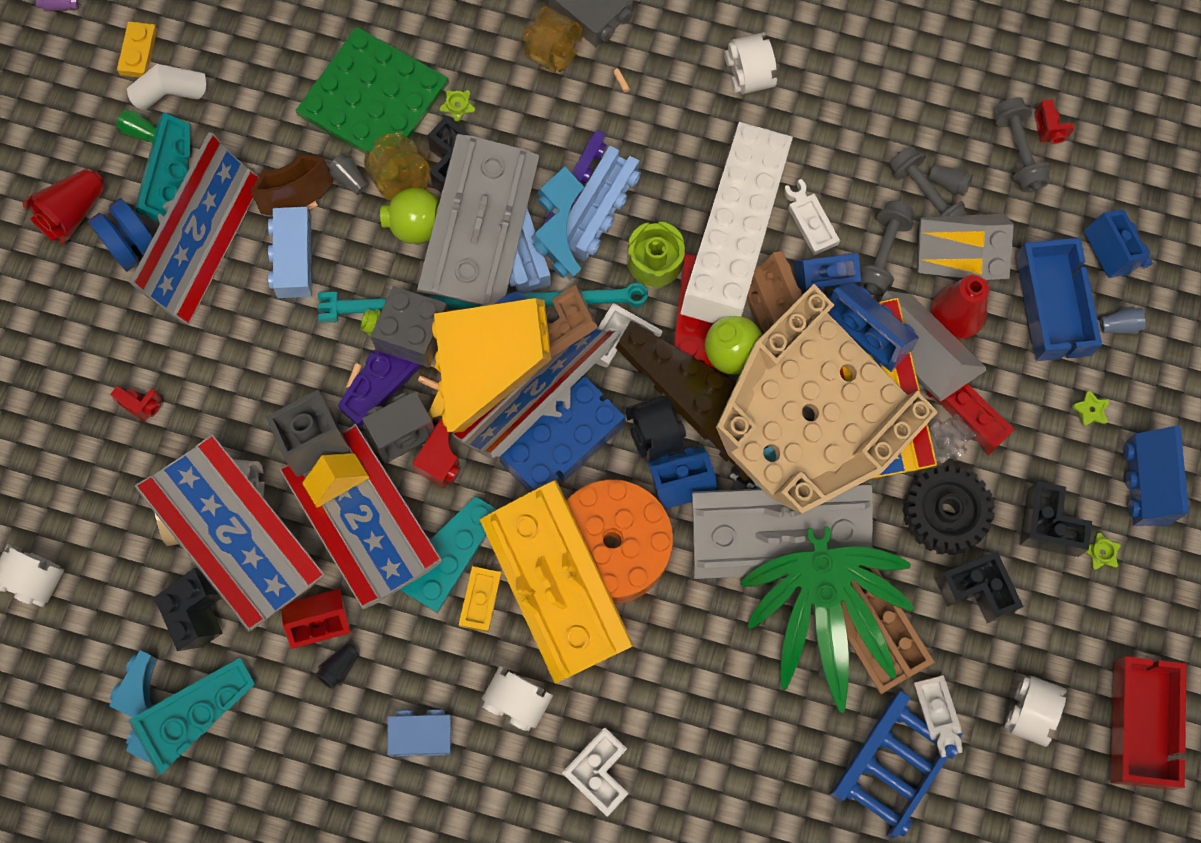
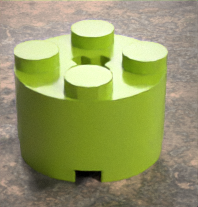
[627,222,685,289]

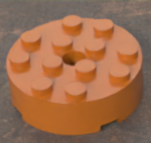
[566,480,673,604]

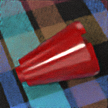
[22,169,104,245]
[930,275,989,340]

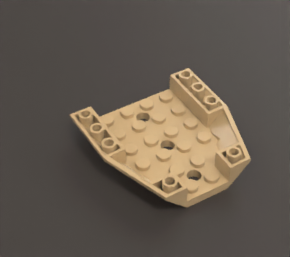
[716,284,938,514]

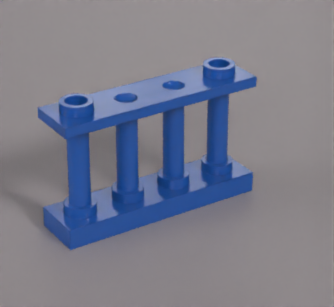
[829,691,963,839]

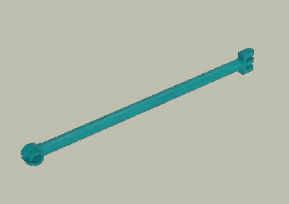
[318,283,648,323]

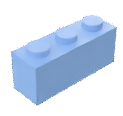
[268,207,312,298]

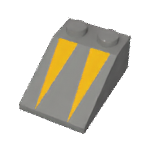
[917,214,1014,280]

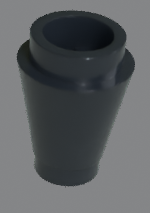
[315,644,359,690]

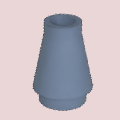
[1100,306,1146,334]

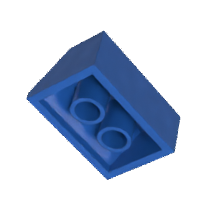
[828,282,919,372]
[1123,426,1189,526]

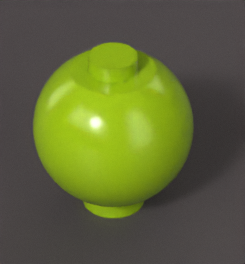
[380,187,440,245]
[705,316,762,375]

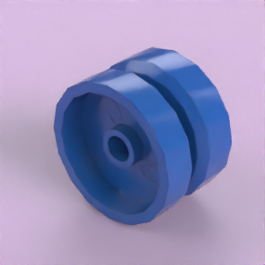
[87,198,153,272]

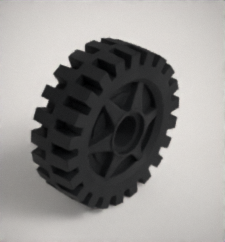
[903,465,995,555]

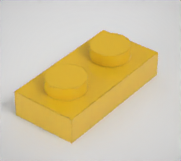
[117,21,157,78]
[459,566,502,633]

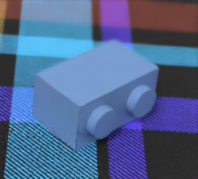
[388,710,452,757]

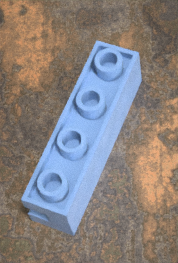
[567,146,641,262]
[509,209,551,293]

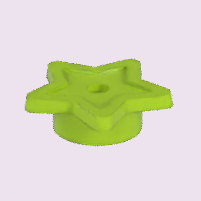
[440,90,475,122]
[1072,391,1110,427]
[1085,533,1121,570]

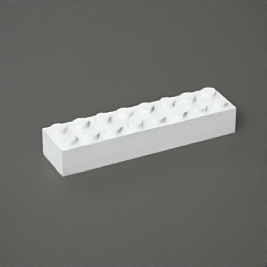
[680,122,793,323]

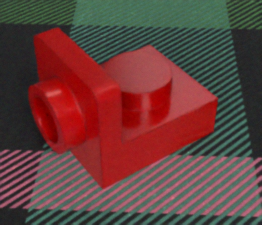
[1034,99,1074,144]
[110,386,162,423]

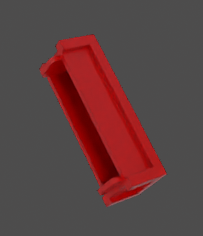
[927,383,1015,456]

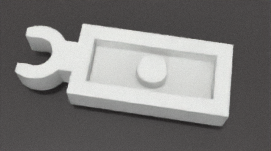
[784,179,840,256]
[914,675,963,757]

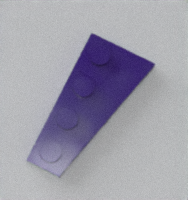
[543,130,607,225]
[338,349,438,428]

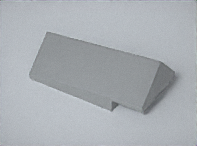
[880,291,986,402]

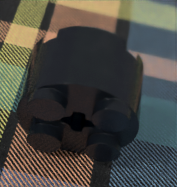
[626,395,686,462]

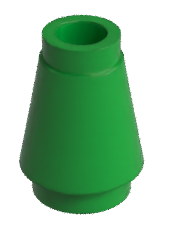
[116,109,157,143]

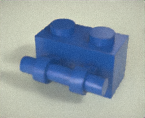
[1084,209,1153,278]
[794,253,861,300]
[648,447,717,509]

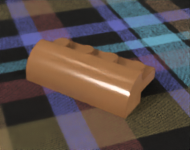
[746,251,802,335]
[841,566,935,695]

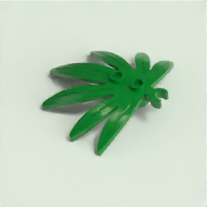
[740,526,914,713]

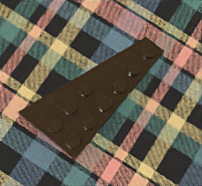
[615,321,749,481]

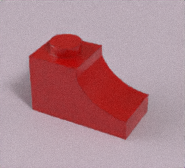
[412,418,461,489]

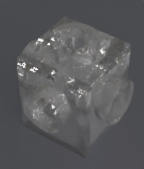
[929,413,976,464]

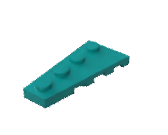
[134,112,190,222]
[399,497,497,614]
[128,658,255,776]

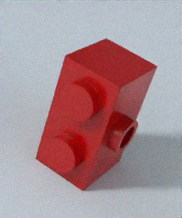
[281,589,351,649]

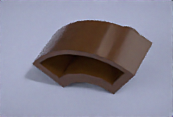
[250,154,333,215]

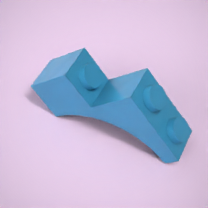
[531,166,585,280]
[109,650,158,764]

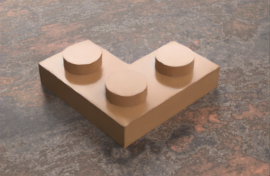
[548,284,598,358]

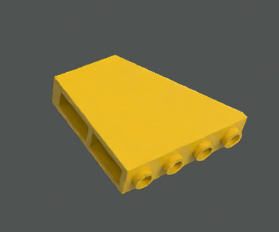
[432,298,552,432]

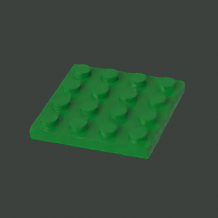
[295,26,449,168]

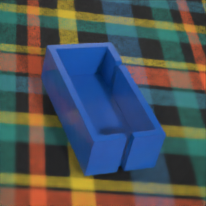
[1016,238,1102,361]
[499,376,626,493]

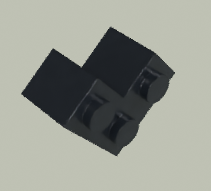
[427,116,471,194]
[1020,481,1092,557]
[935,551,1023,624]
[154,568,223,652]

